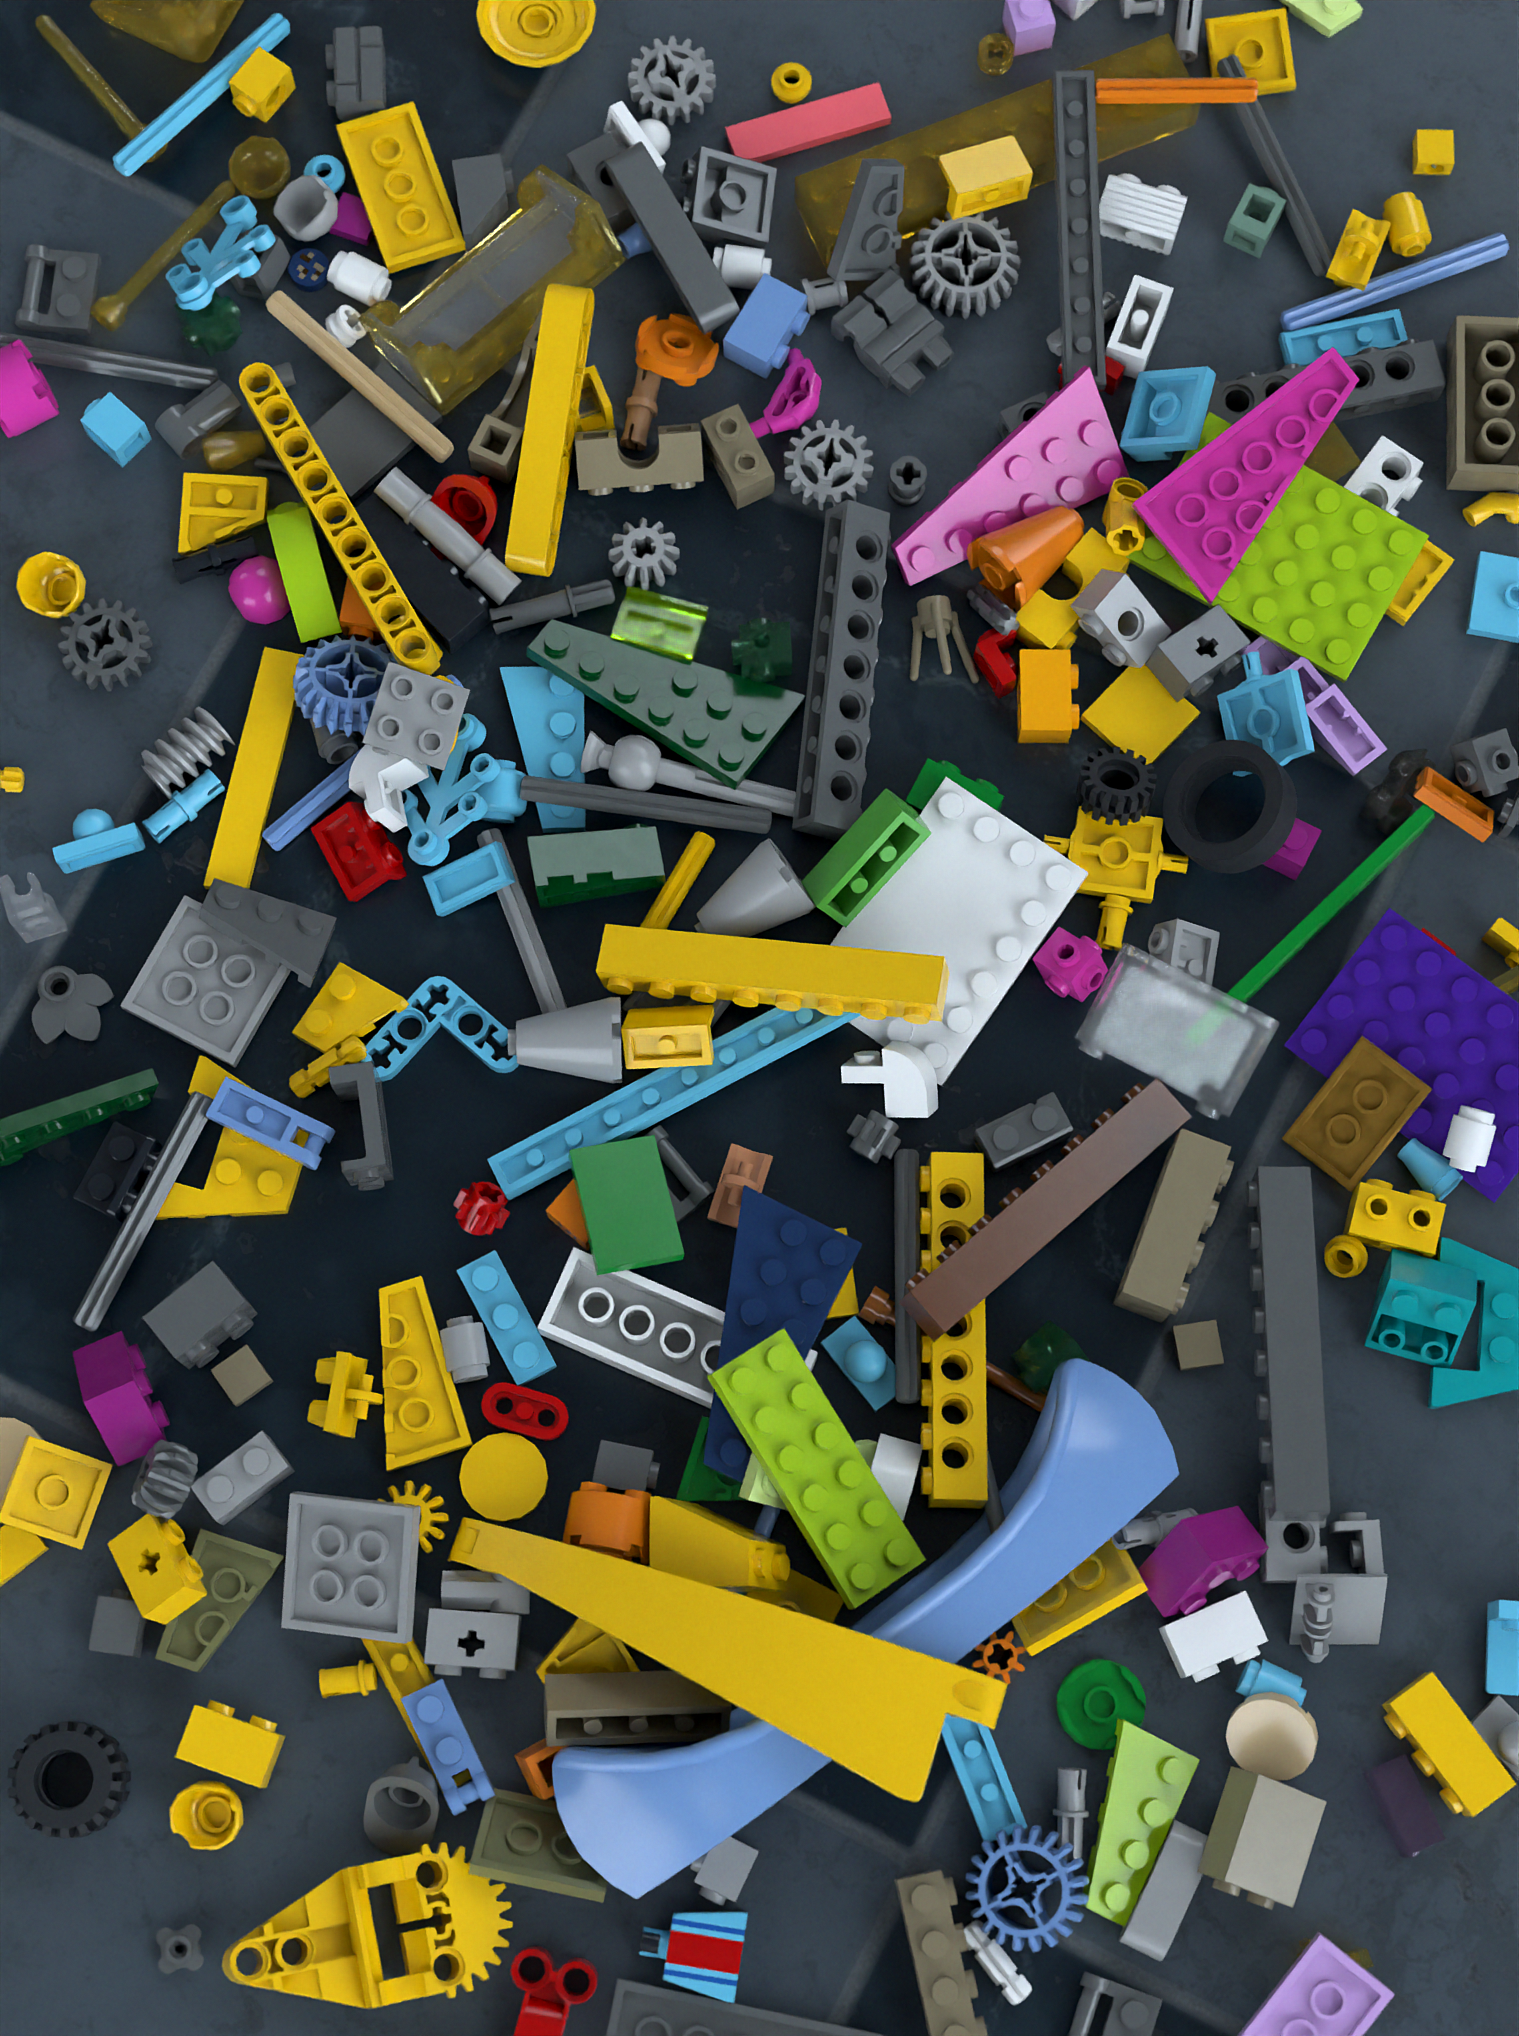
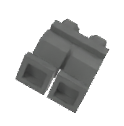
[830,269,954,396]

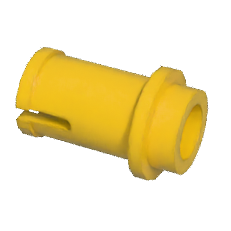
[1095,894,1133,951]
[319,1660,377,1698]

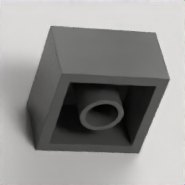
[142,1261,258,1369]

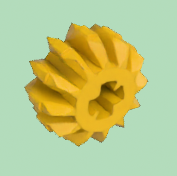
[377,1481,449,1553]

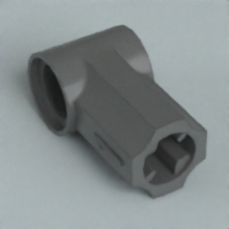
[155,380,243,460]

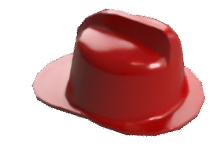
[430,474,498,564]

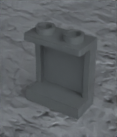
[328,1061,394,1190]

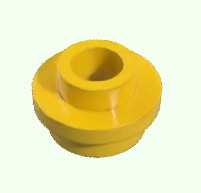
[771,62,812,103]
[1324,1235,1368,1278]

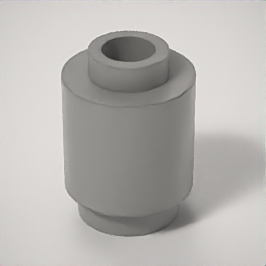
[439,1316,490,1383]

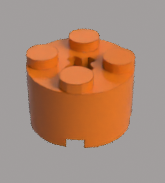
[562,1482,652,1565]

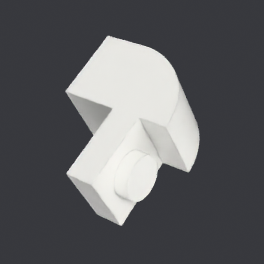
[349,744,429,833]
[841,1040,938,1118]
[871,1433,922,1521]

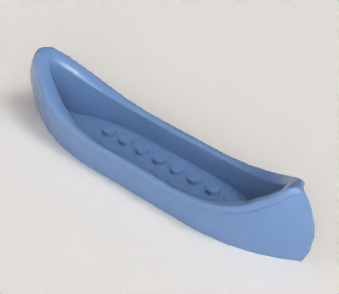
[552,1358,1179,1899]

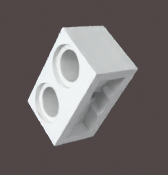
[1344,435,1424,517]

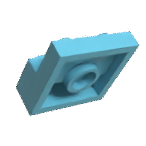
[1119,366,1216,462]

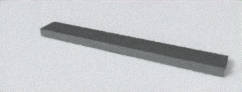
[1052,70,1106,390]

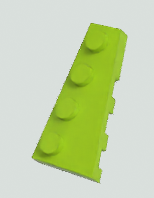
[1081,1719,1200,1927]

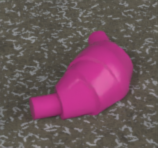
[749,348,822,439]

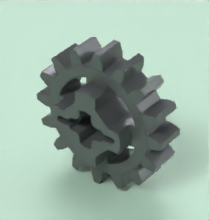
[58,598,153,691]

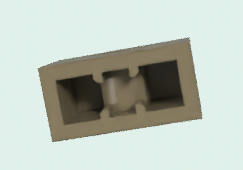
[701,404,775,509]

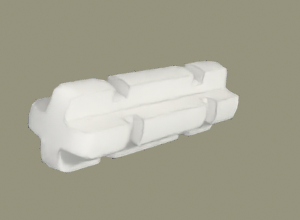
[964,1920,1032,2005]

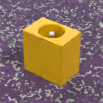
[1412,129,1454,175]

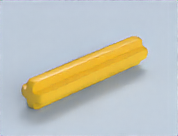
[640,831,715,930]

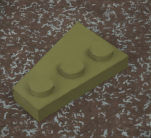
[155,1529,286,1673]

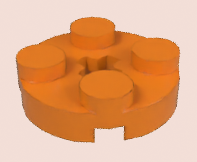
[635,314,719,387]

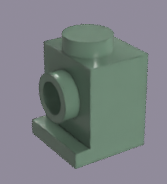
[1223,183,1286,259]

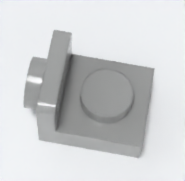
[1329,1512,1384,1574]

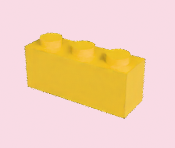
[1382,1671,1516,1817]

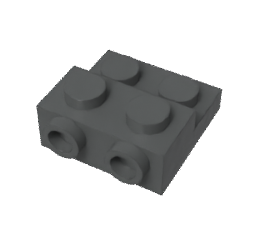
[678,146,777,249]

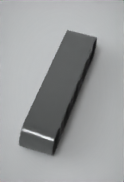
[604,141,740,335]

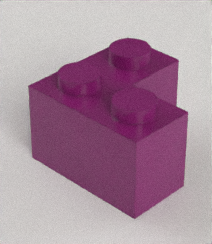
[72,1331,170,1467]
[1138,1506,1269,1617]

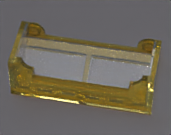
[358,163,626,416]

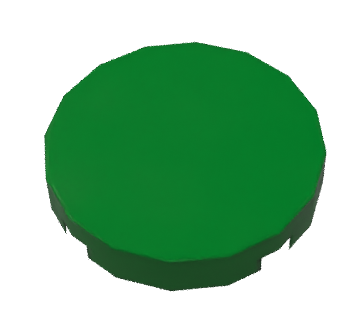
[1056,1659,1146,1750]

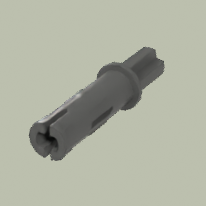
[489,579,615,635]

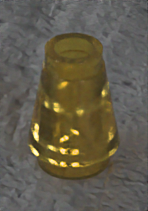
[201,429,266,473]

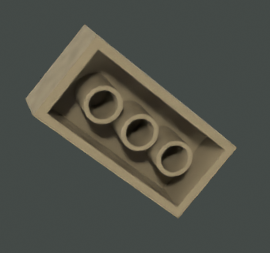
[1446,315,1519,493]
[1113,1128,1234,1323]

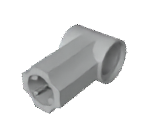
[441,1570,530,1615]

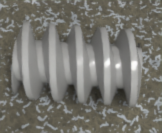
[141,707,235,799]

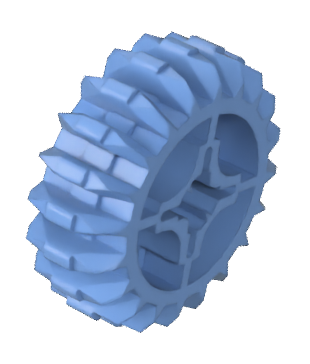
[293,634,399,737]
[966,1824,1089,1952]

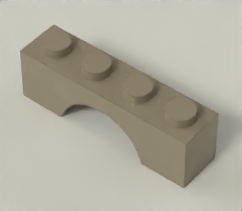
[468,309,543,485]

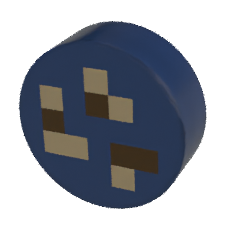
[288,248,330,292]

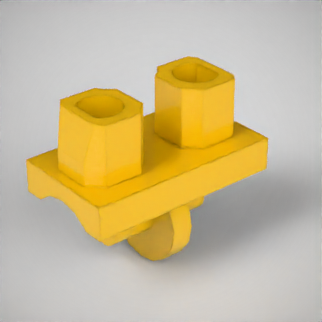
[1326,209,1391,291]
[307,1351,383,1438]

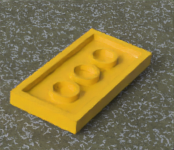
[336,102,466,274]

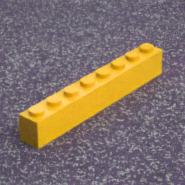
[596,924,950,1024]

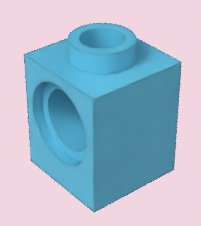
[80,392,152,468]

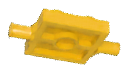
[1043,806,1188,904]

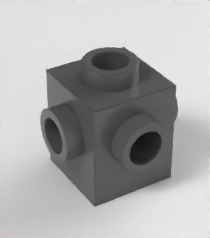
[1449,728,1519,797]

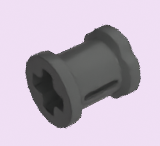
[888,456,927,506]

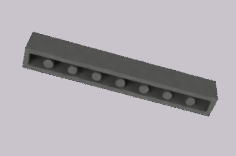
[1245,1166,1331,1521]

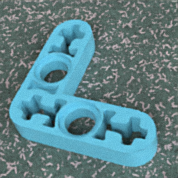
[361,976,519,1081]

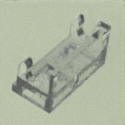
[0,872,68,943]

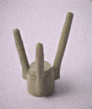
[910,595,979,683]

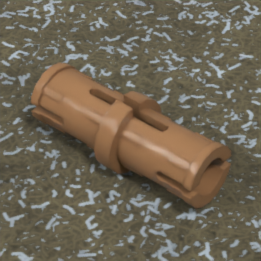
[620,366,663,451]

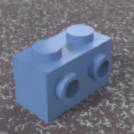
[723,273,810,379]

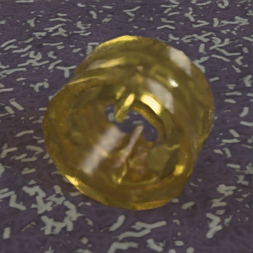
[977,33,1014,76]

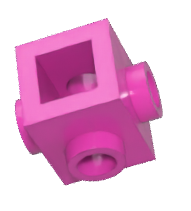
[1032,927,1109,1002]

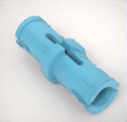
[142,769,225,844]

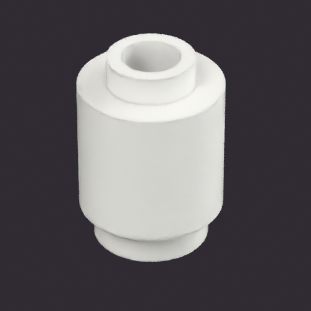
[713,244,772,290]
[327,251,392,306]
[1442,1105,1497,1172]

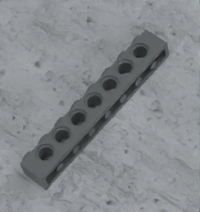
[792,500,891,841]

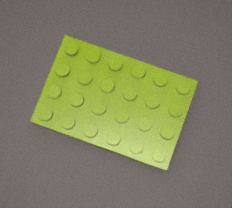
[1126,412,1429,683]

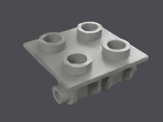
[362,662,470,771]
[1289,1574,1388,1663]

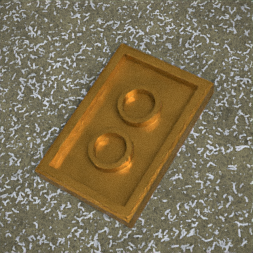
[1282,1036,1432,1192]

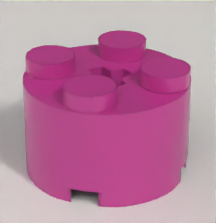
[0,339,60,438]

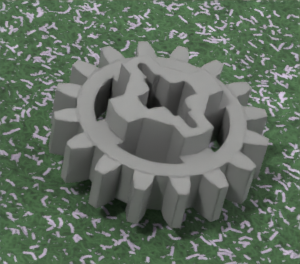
[628,36,716,125]
[784,419,873,510]

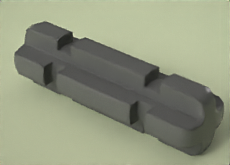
[967,584,1020,635]

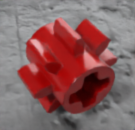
[453,1181,510,1236]

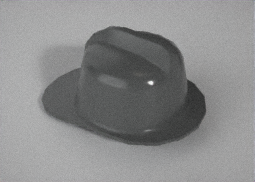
[363,1756,439,1856]

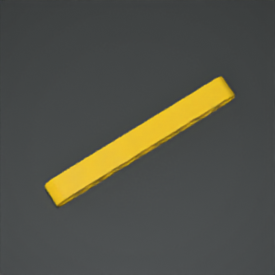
[239,363,438,676]

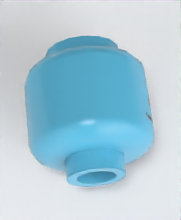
[472,760,527,823]

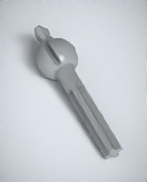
[580,731,796,817]

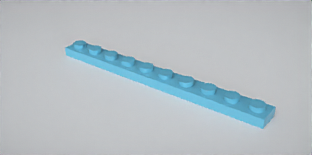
[487,1007,861,1201]

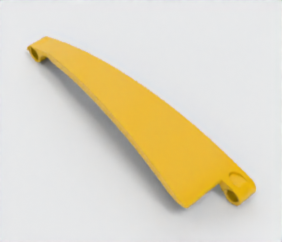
[448,1517,1007,1802]

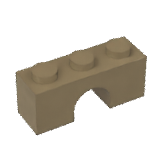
[575,423,704,495]

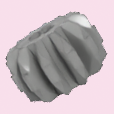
[608,517,680,592]

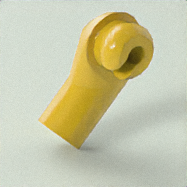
[1463,492,1519,527]

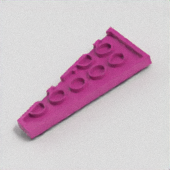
[1132,347,1360,605]

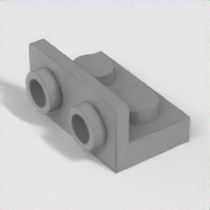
[1142,919,1220,1016]

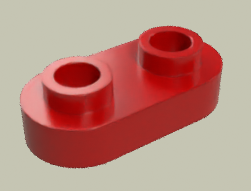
[481,1382,569,1441]

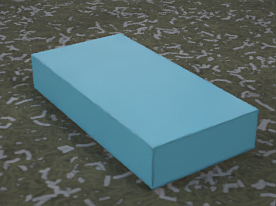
[423,841,516,917]

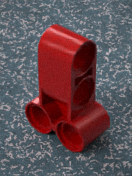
[511,1946,599,2036]

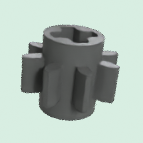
[847,1110,901,1164]

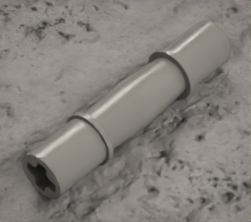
[374,467,522,606]

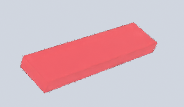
[725,82,891,163]

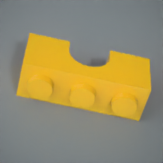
[1016,527,1130,650]

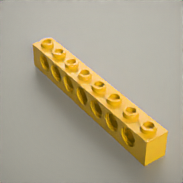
[919,1152,988,1508]

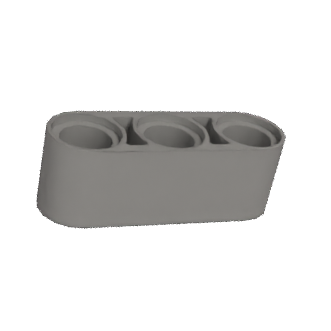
[1119,1819,1208,1962]

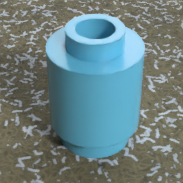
[1236,1659,1307,1708]

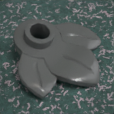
[32,966,114,1044]

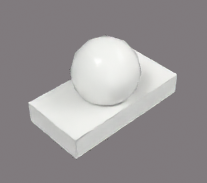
[604,101,670,175]

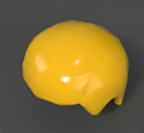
[16,552,86,619]
[170,1780,244,1850]

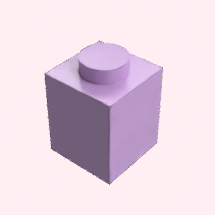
[1002,0,1056,56]

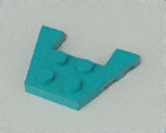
[1428,1237,1519,1409]

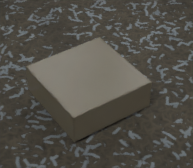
[1171,1320,1224,1371]
[210,1344,274,1407]

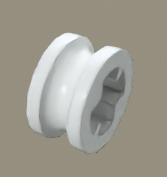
[325,305,367,348]

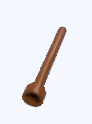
[858,1286,1047,1412]

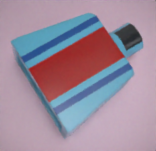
[639,1911,748,2003]

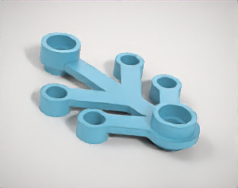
[166,195,276,311]
[401,714,500,866]

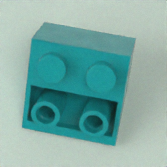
[1364,1248,1477,1369]

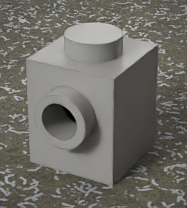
[690,1836,759,1906]

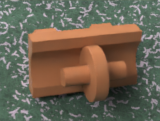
[707,1143,773,1228]

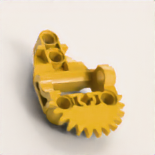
[222,1843,513,2008]

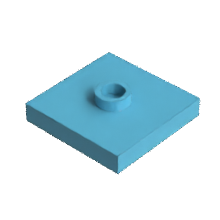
[1466,551,1519,643]

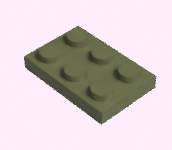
[469,1788,608,1902]

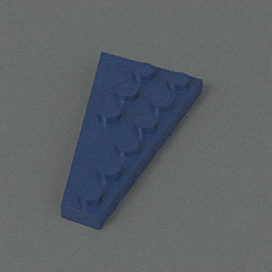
[703,1185,863,1484]

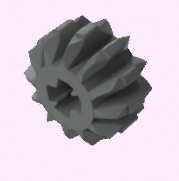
[132,1440,198,1519]

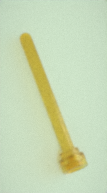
[36,15,168,163]
[90,181,235,332]

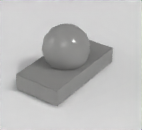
[1471,1695,1519,1781]

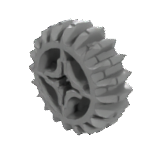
[909,211,1020,319]

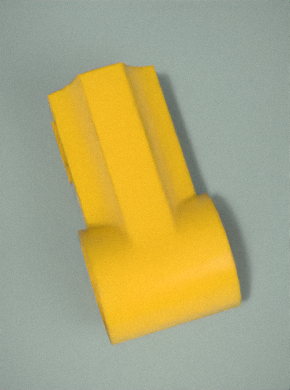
[1101,477,1148,556]

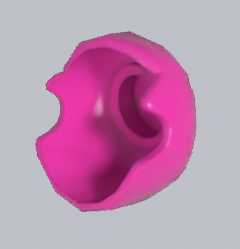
[228,555,291,624]

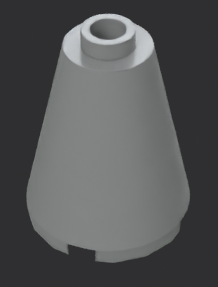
[694,838,816,938]
[508,997,622,1084]

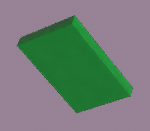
[568,1135,684,1275]

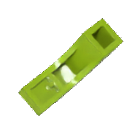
[266,501,342,643]

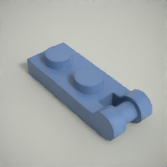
[206,1077,336,1170]
[401,1679,496,1816]

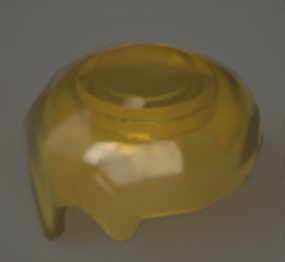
[228,136,291,200]

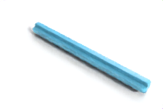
[113,13,290,176]

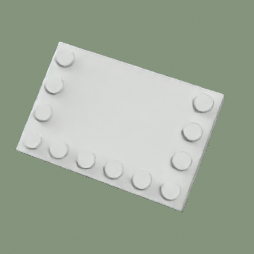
[830,777,1088,1086]

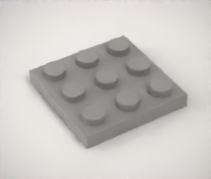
[120,895,291,1068]
[281,1491,421,1644]

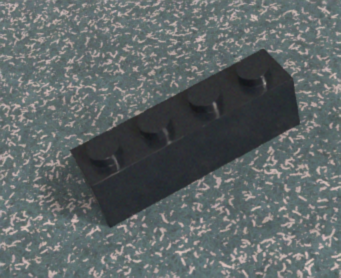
[339,493,489,655]

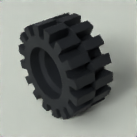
[1076,747,1157,826]

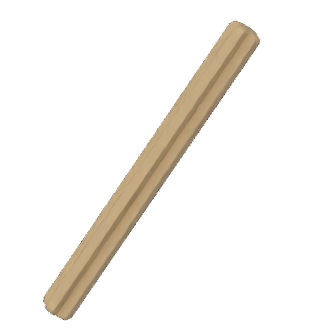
[266,291,454,463]

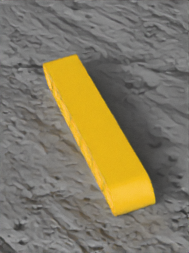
[505,283,595,577]

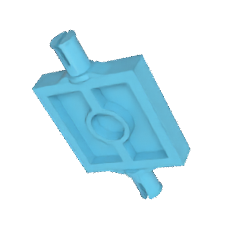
[1217,652,1315,777]

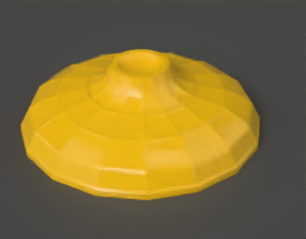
[476,0,596,68]

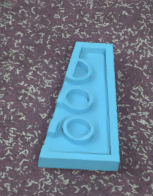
[500,666,586,833]

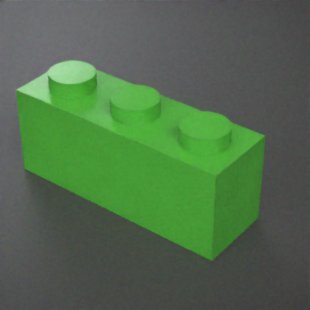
[801,788,932,928]

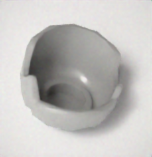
[274,175,338,242]

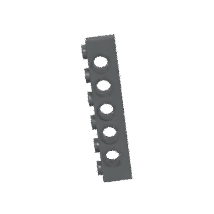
[1205,339,1446,425]

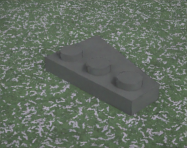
[827,159,904,281]
[199,878,337,988]

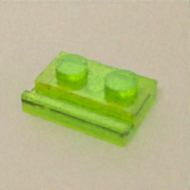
[611,586,709,661]

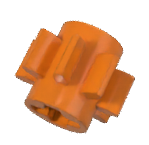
[971,1631,1026,1684]

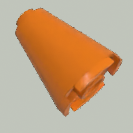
[967,506,1085,612]

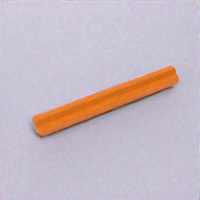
[1095,77,1258,104]

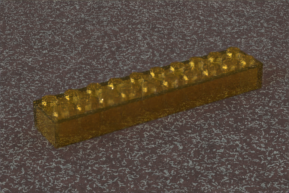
[794,33,1201,268]

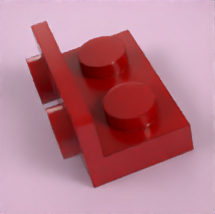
[310,802,407,902]

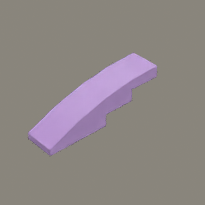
[1242,636,1387,776]

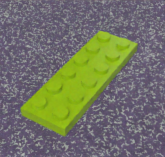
[707,1328,926,1610]

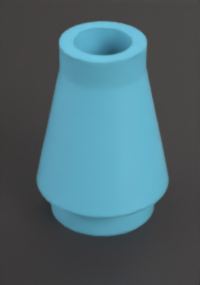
[1397,1138,1463,1201]

